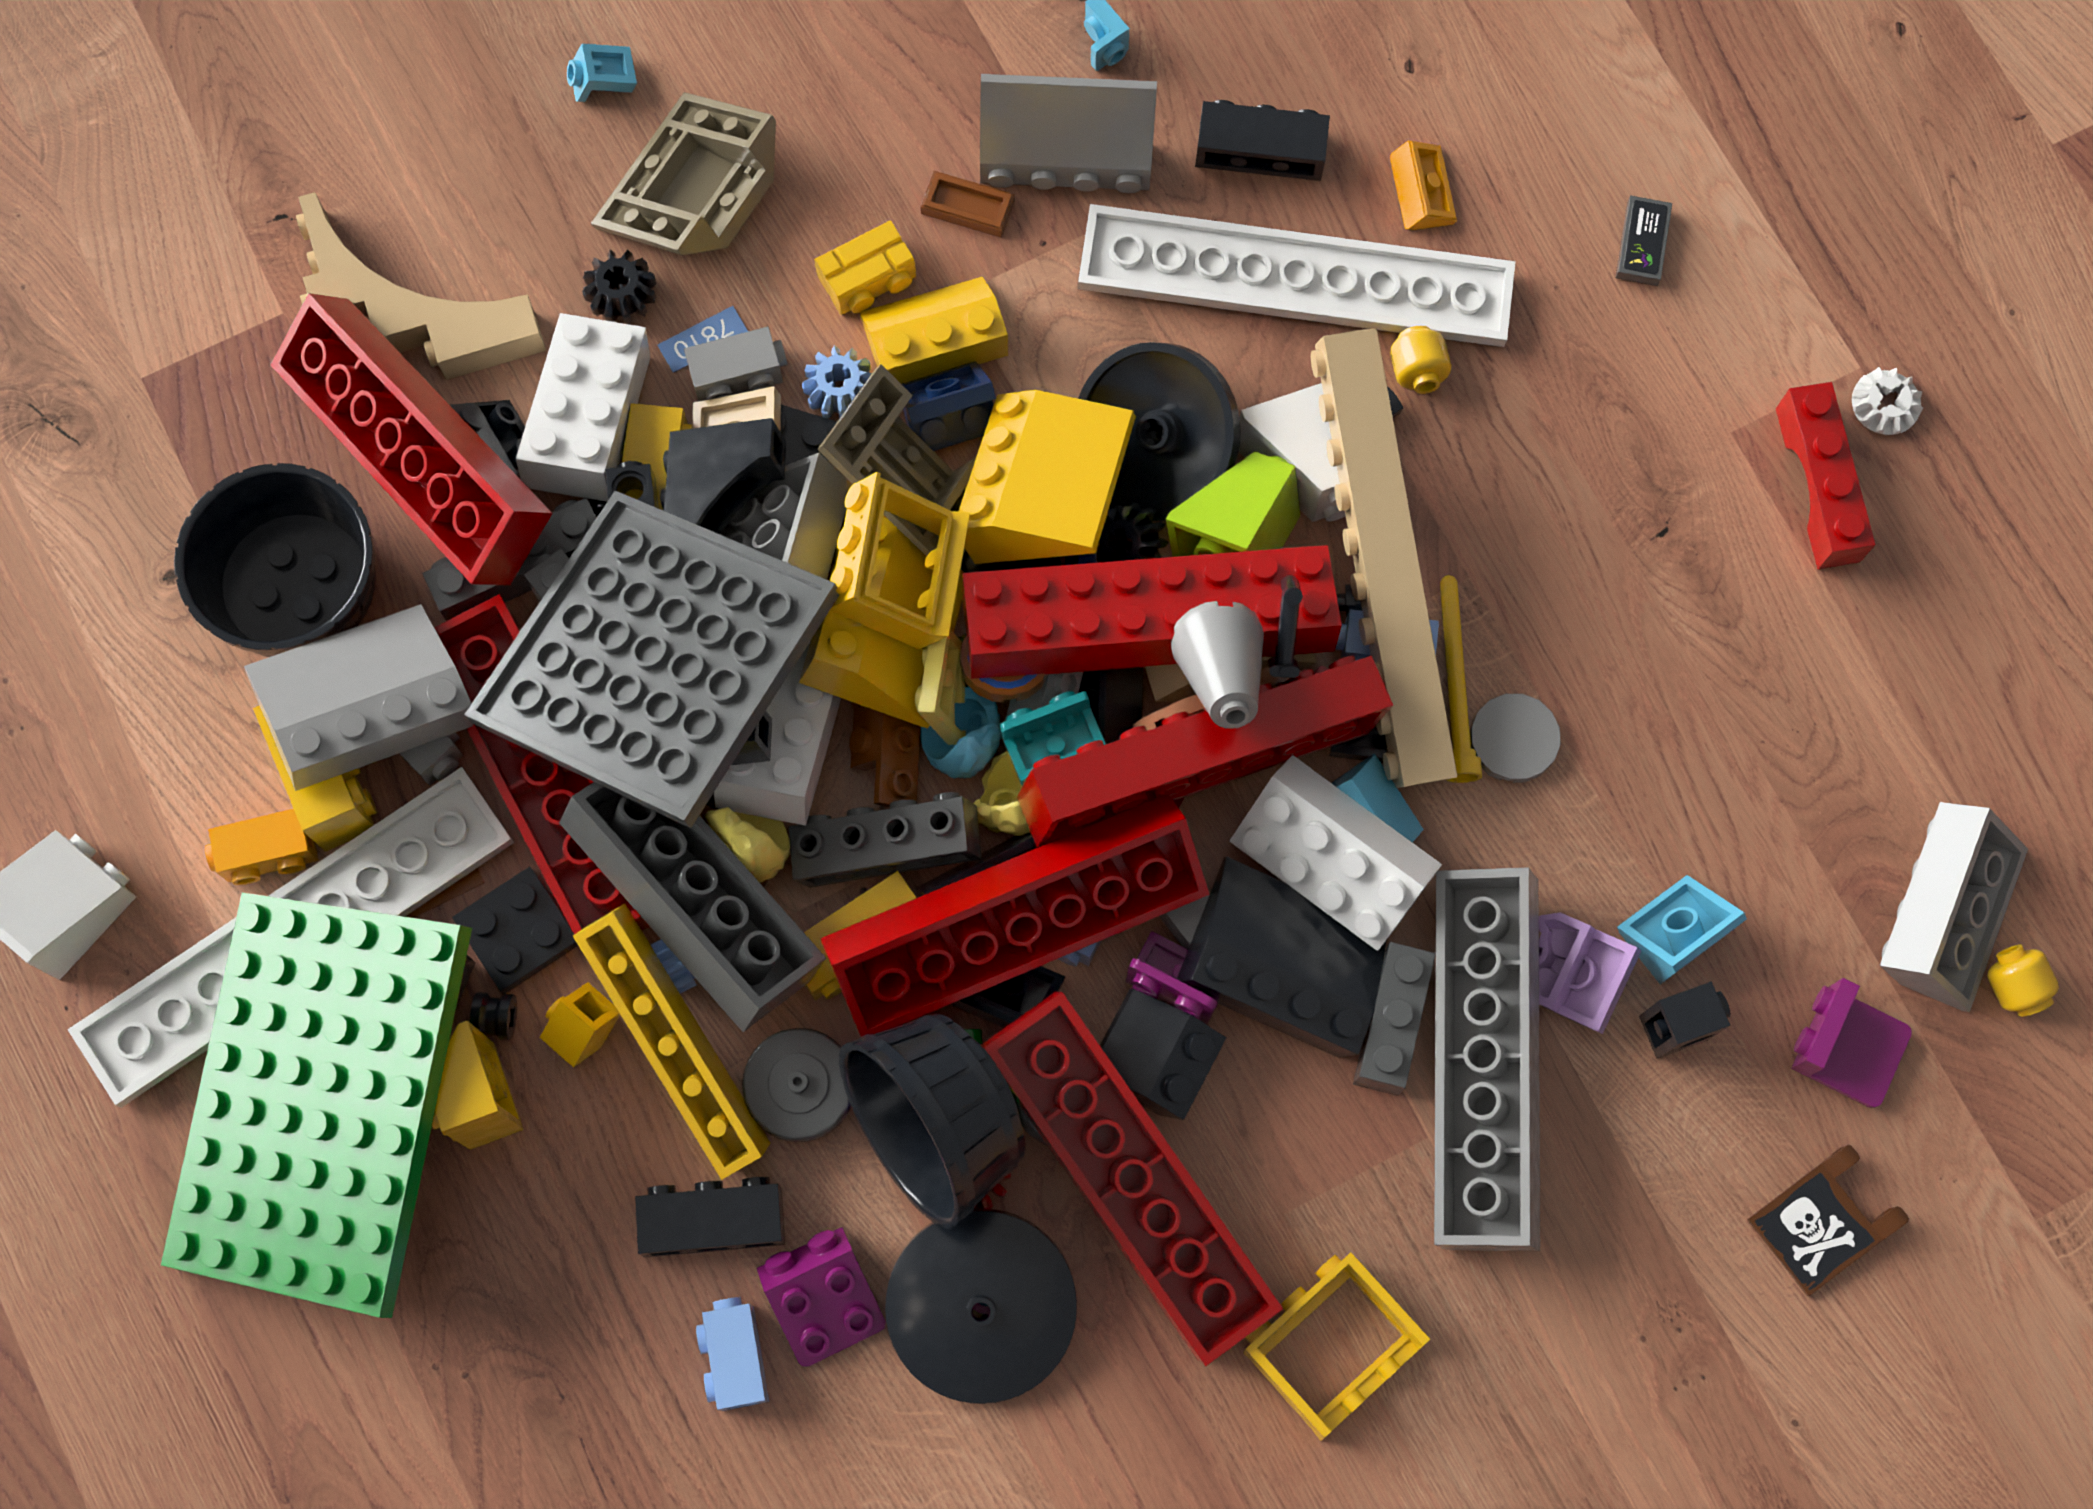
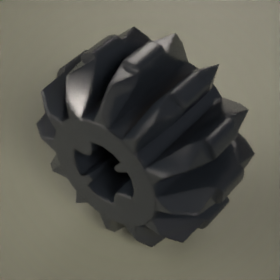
[582,249,657,325]
[1096,502,1169,562]

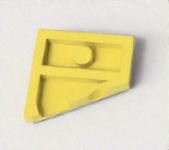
[915,629,966,745]

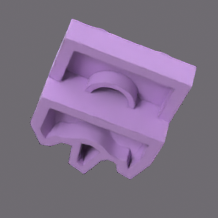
[1539,912,1641,1034]

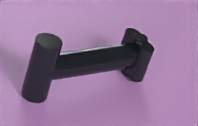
[1268,575,1303,678]

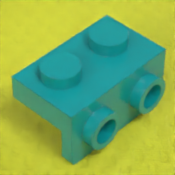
[1000,691,1106,786]

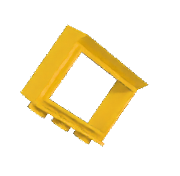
[830,472,970,650]
[1243,1252,1430,1441]

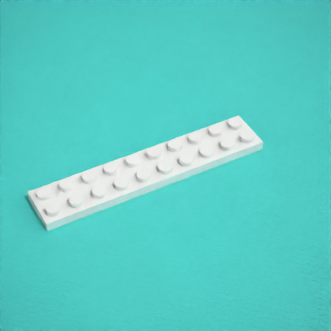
[1078,204,1516,347]
[67,767,514,1108]

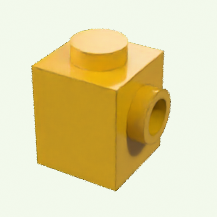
[539,982,620,1068]

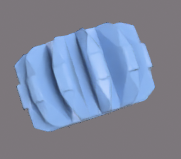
[802,345,872,419]

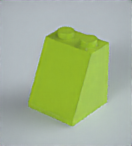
[1166,451,1300,557]

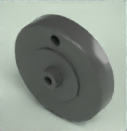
[742,1028,852,1142]

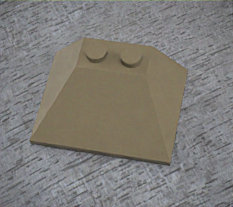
[591,92,776,255]
[817,364,976,557]

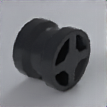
[470,991,517,1041]

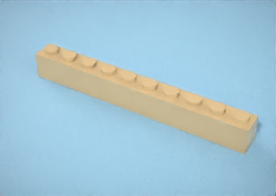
[1311,328,1457,788]

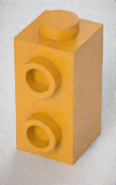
[205,809,319,885]

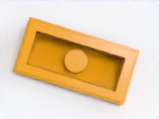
[1390,140,1457,230]

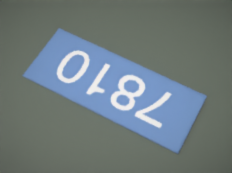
[657,306,748,373]

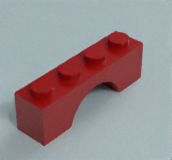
[1775,382,1876,570]

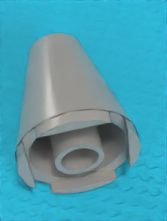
[1171,601,1264,728]

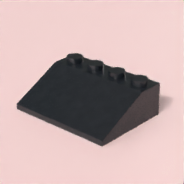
[1177,856,1387,1058]

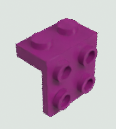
[1126,931,1218,1024]
[1791,978,1912,1108]
[756,1227,886,1367]

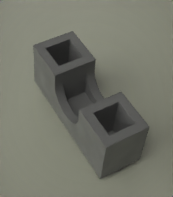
[1353,942,1436,1096]

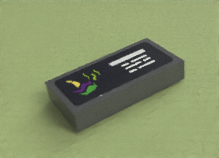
[1615,195,1672,286]

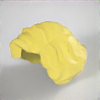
[973,751,1031,836]
[704,807,790,883]

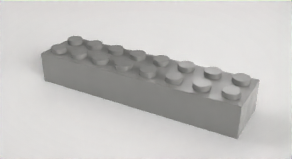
[1434,867,1540,1251]

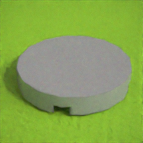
[1470,694,1561,783]

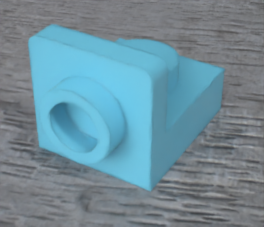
[1084,0,1130,71]
[567,43,637,102]

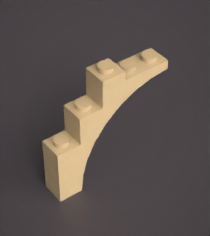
[296,192,546,380]

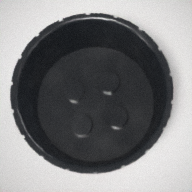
[174,463,376,657]
[839,1014,1026,1229]

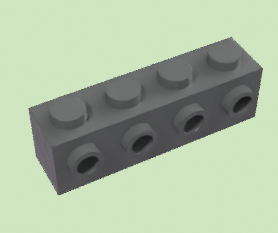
[422,498,596,621]
[789,792,982,888]

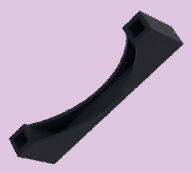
[660,418,786,765]

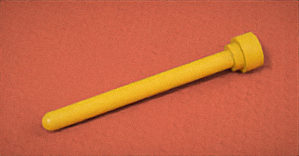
[1440,575,1482,783]

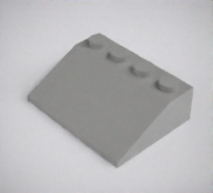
[980,74,1157,193]
[720,453,852,580]
[244,604,473,791]

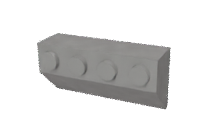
[1880,802,2028,1012]

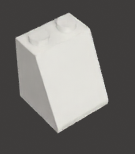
[1239,383,1346,522]
[0,830,137,980]

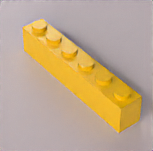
[573,904,771,1180]

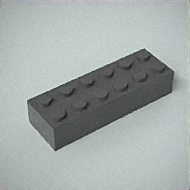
[559,782,826,1032]

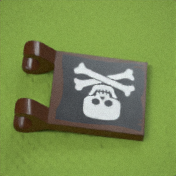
[1747,1145,1909,1296]

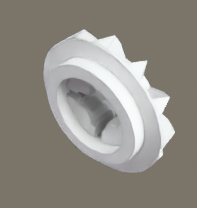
[1852,367,1923,435]

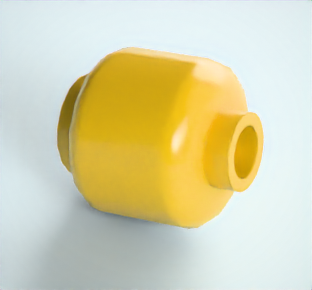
[1390,326,1452,394]
[1987,944,2059,1017]

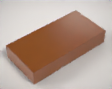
[920,170,1015,238]

